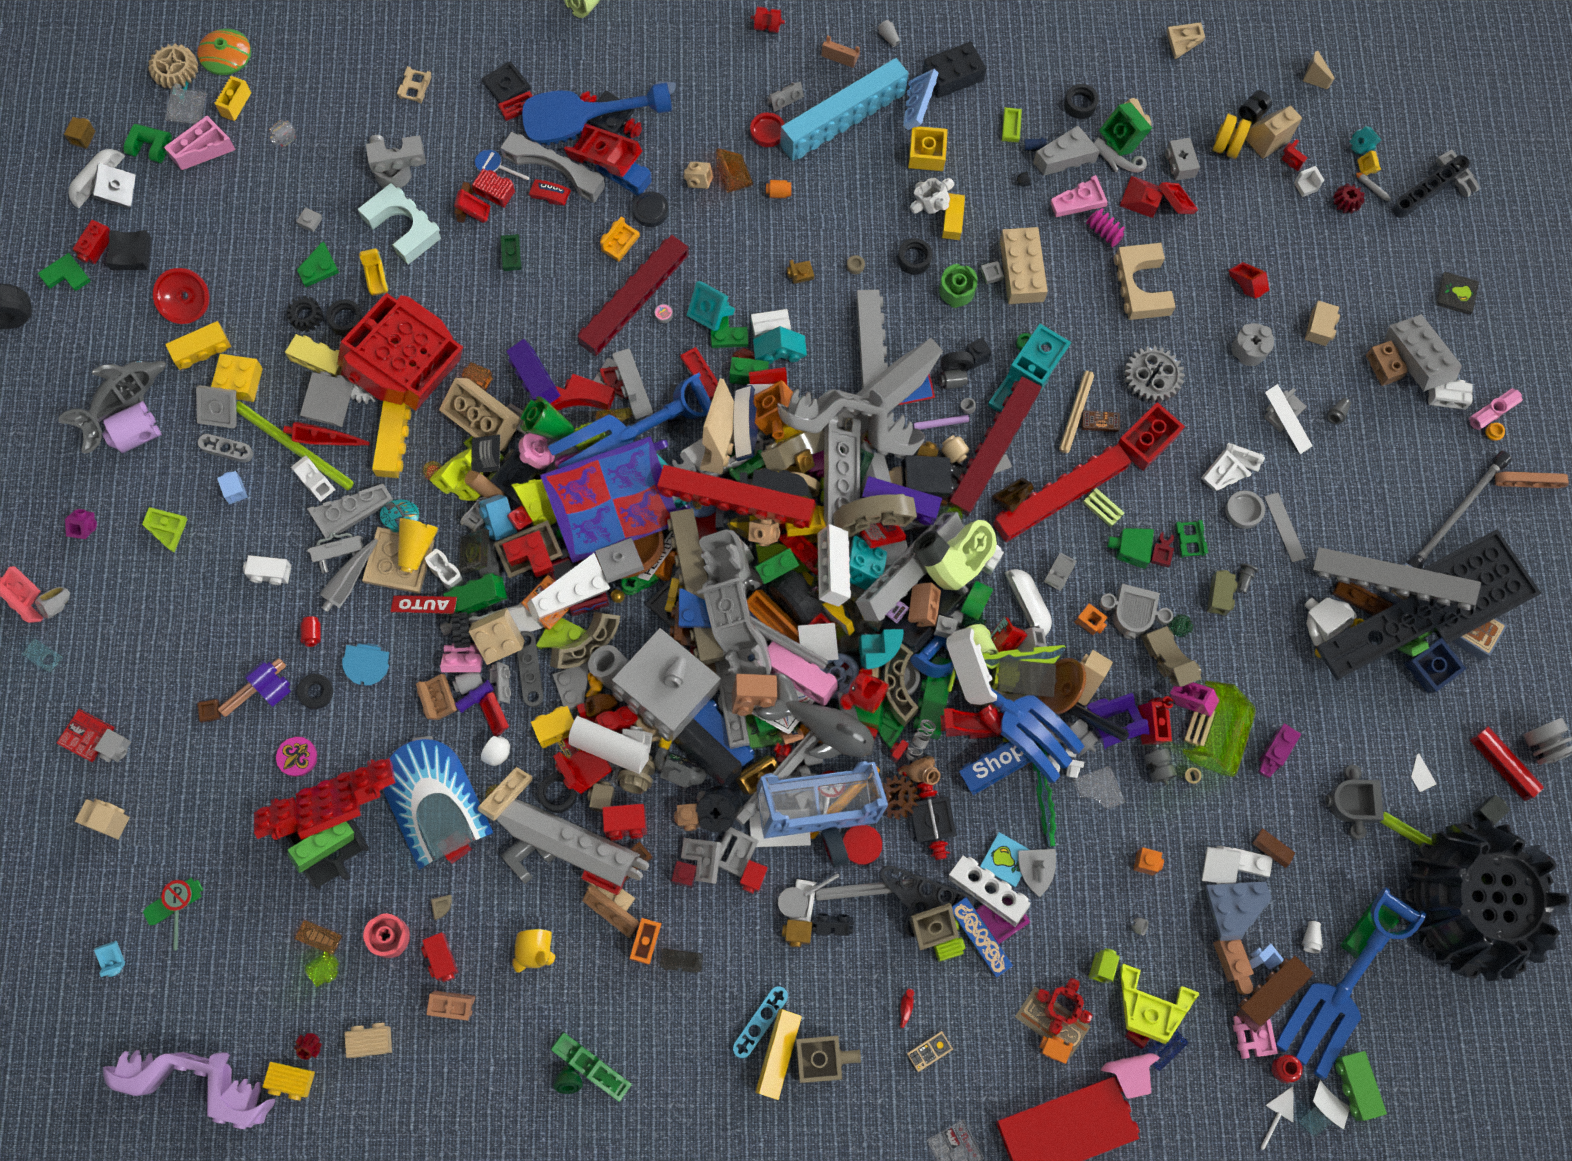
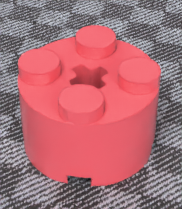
[363,914,410,958]

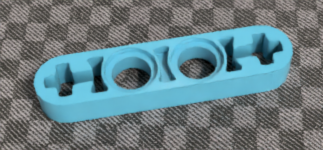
[733,987,788,1058]

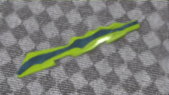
[982,645,1066,669]

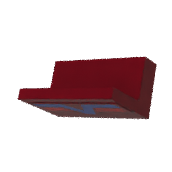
[570,592,609,617]

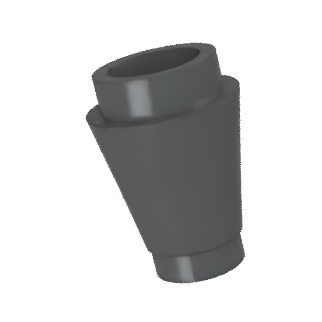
[1327,398,1351,425]

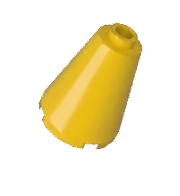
[398,518,438,573]

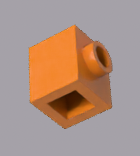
[1133,847,1164,876]

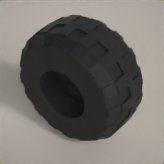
[0,283,32,330]
[769,570,823,626]

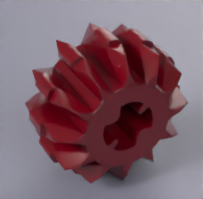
[1333,183,1365,215]

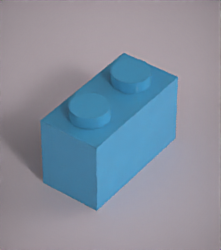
[479,494,517,540]

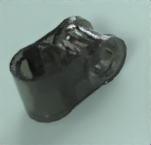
[837,632,864,657]

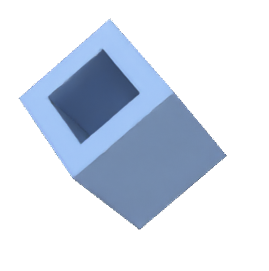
[217,471,248,504]

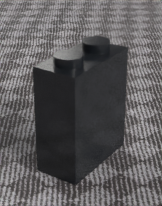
[901,455,954,500]

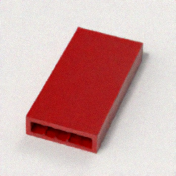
[995,1076,1140,1161]

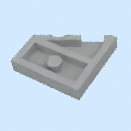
[553,662,589,710]

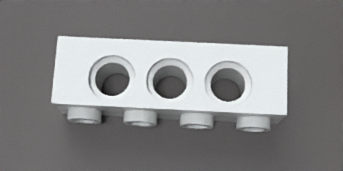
[948,856,1031,927]

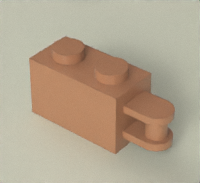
[1213,940,1254,995]

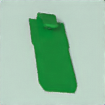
[143,877,204,925]

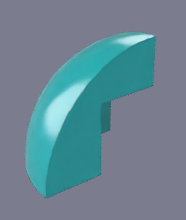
[858,629,903,670]

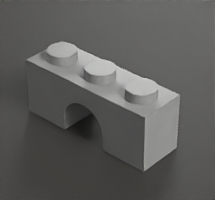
[366,135,426,173]

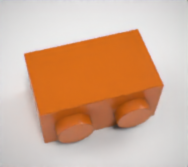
[629,918,661,965]

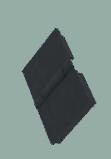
[874,573,966,655]

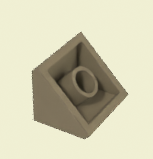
[909,903,959,950]

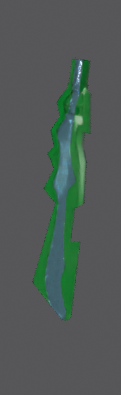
[1032,739,1056,847]

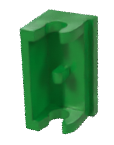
[728,449,766,482]

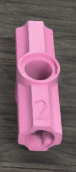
[1469,388,1523,430]

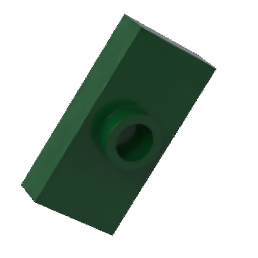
[501,234,522,271]

